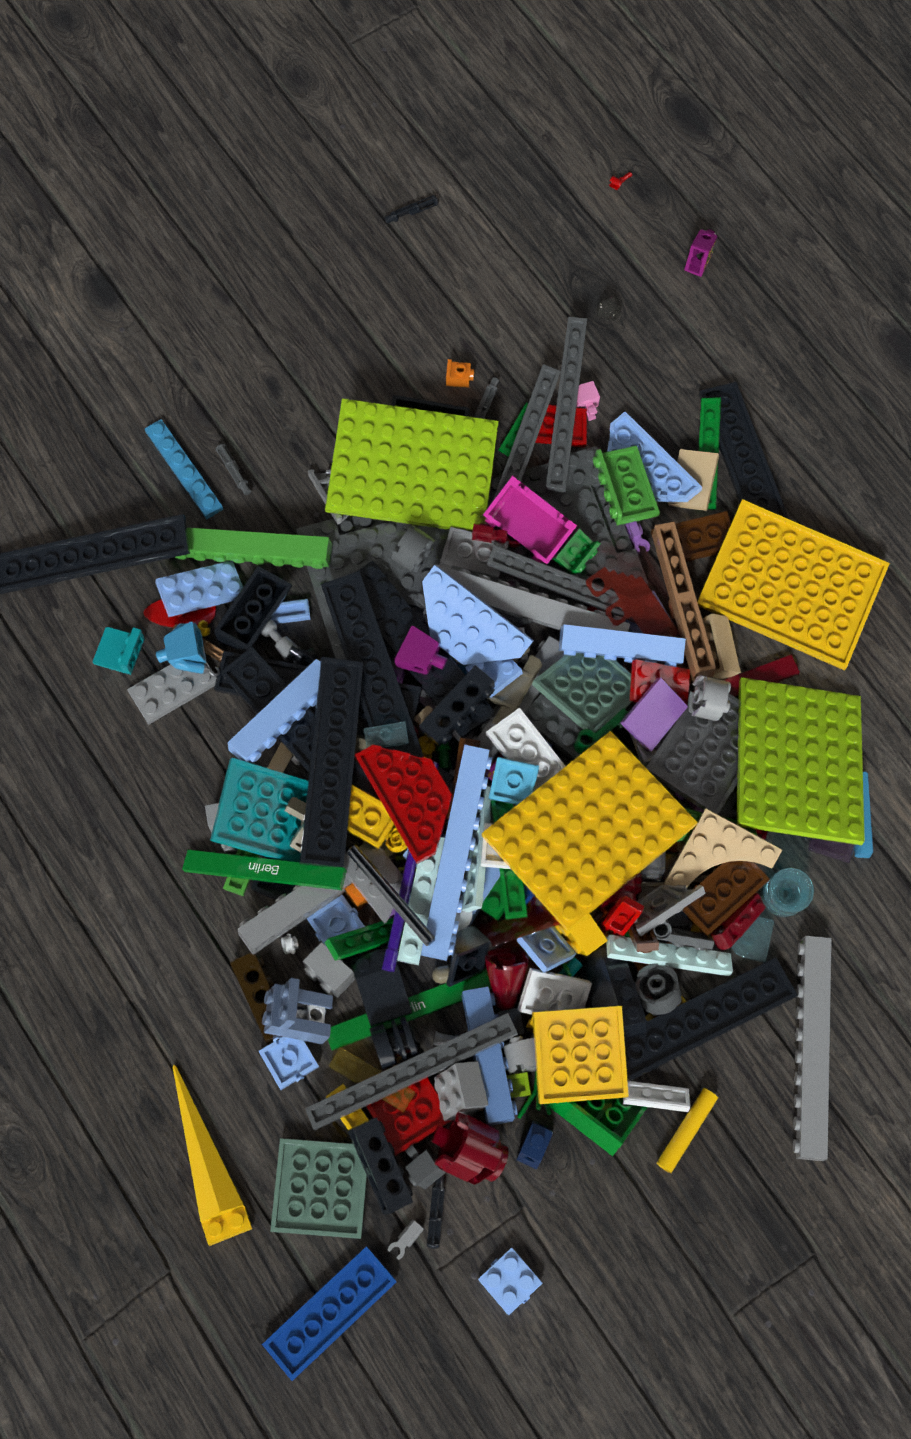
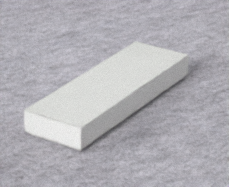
[623,1081,690,1112]

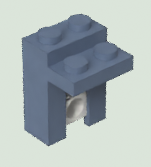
[262,978,333,1044]

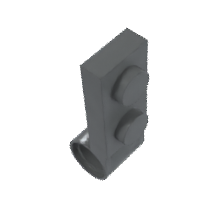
[653,919,714,951]

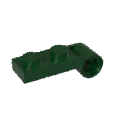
[574,708,629,754]

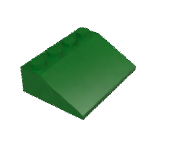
[546,1098,648,1156]

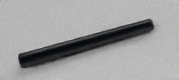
[347,845,435,946]

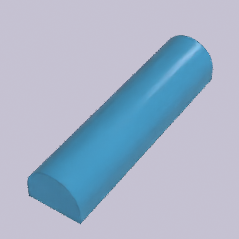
[854,772,873,858]

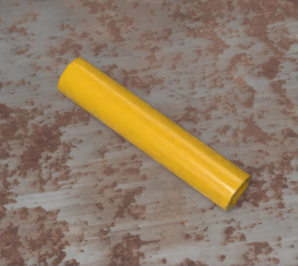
[656,1088,718,1173]

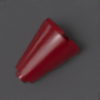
[485,948,529,1011]

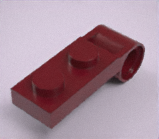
[710,893,766,950]

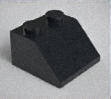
[446,925,490,987]

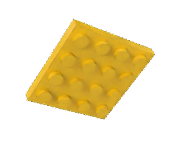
[532,1006,629,1104]

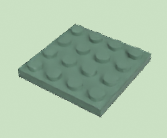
[532,653,635,733]
[270,1138,367,1239]

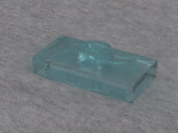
[364,721,409,748]

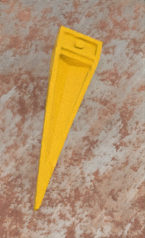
[173,1065,252,1246]

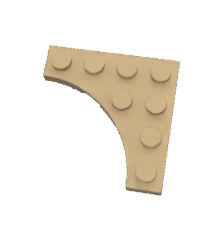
[664,808,782,887]

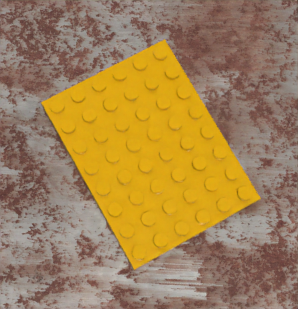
[697,499,890,670]
[482,731,698,932]

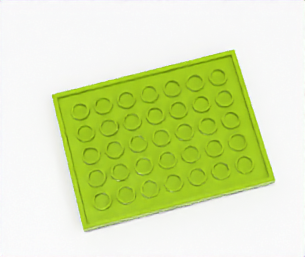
[325,399,498,532]
[737,677,865,845]

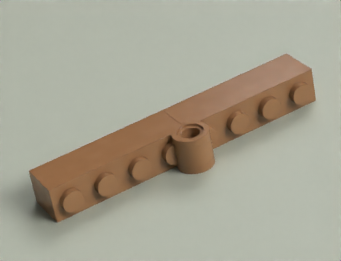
[652,522,716,681]

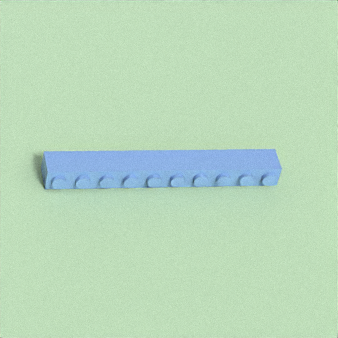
[421,745,492,961]

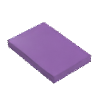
[620,678,688,752]

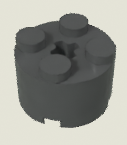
[391,525,435,574]
[635,964,682,1016]

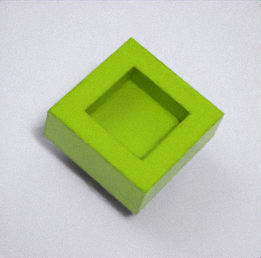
[506,1072,531,1098]

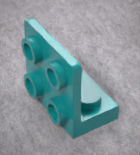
[93,627,145,675]

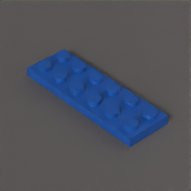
[262,1246,397,1381]

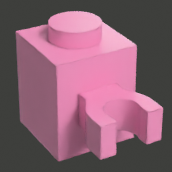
[576,381,600,421]

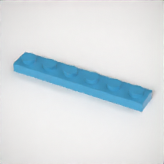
[145,419,223,519]

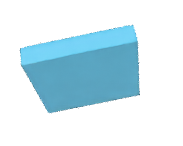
[488,757,539,805]

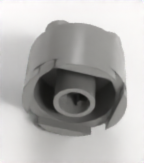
[688,675,731,721]
[503,1034,536,1074]

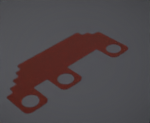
[586,567,679,664]
[476,896,560,946]

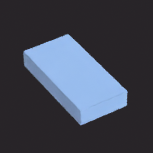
[270,599,311,624]

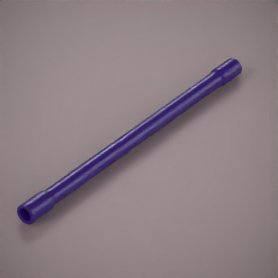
[382,762,439,972]

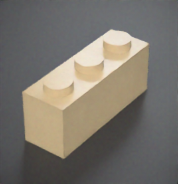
[702,614,741,680]

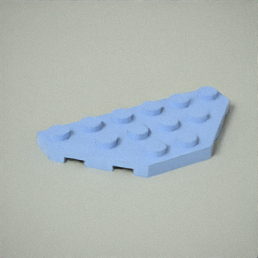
[608,412,702,502]
[422,565,534,665]

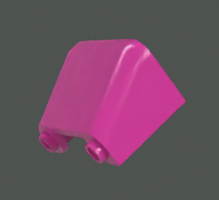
[483,476,577,564]

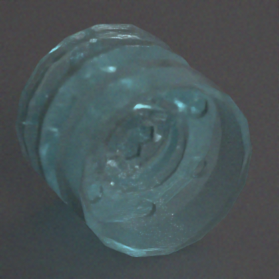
[762,868,814,917]

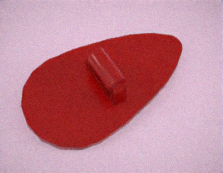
[144,599,216,627]

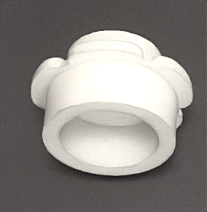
[281,933,298,954]

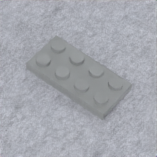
[127,663,216,725]

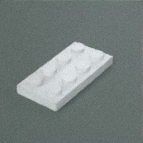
[486,708,566,791]

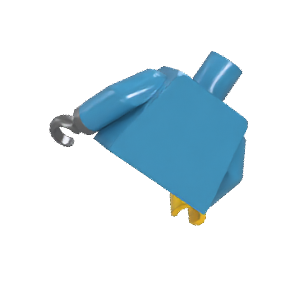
[156,620,220,677]

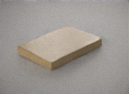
[668,449,719,511]

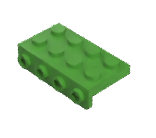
[593,446,660,525]

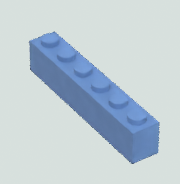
[461,987,517,1126]

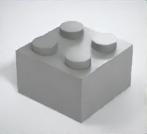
[303,942,355,998]
[434,1061,488,1121]

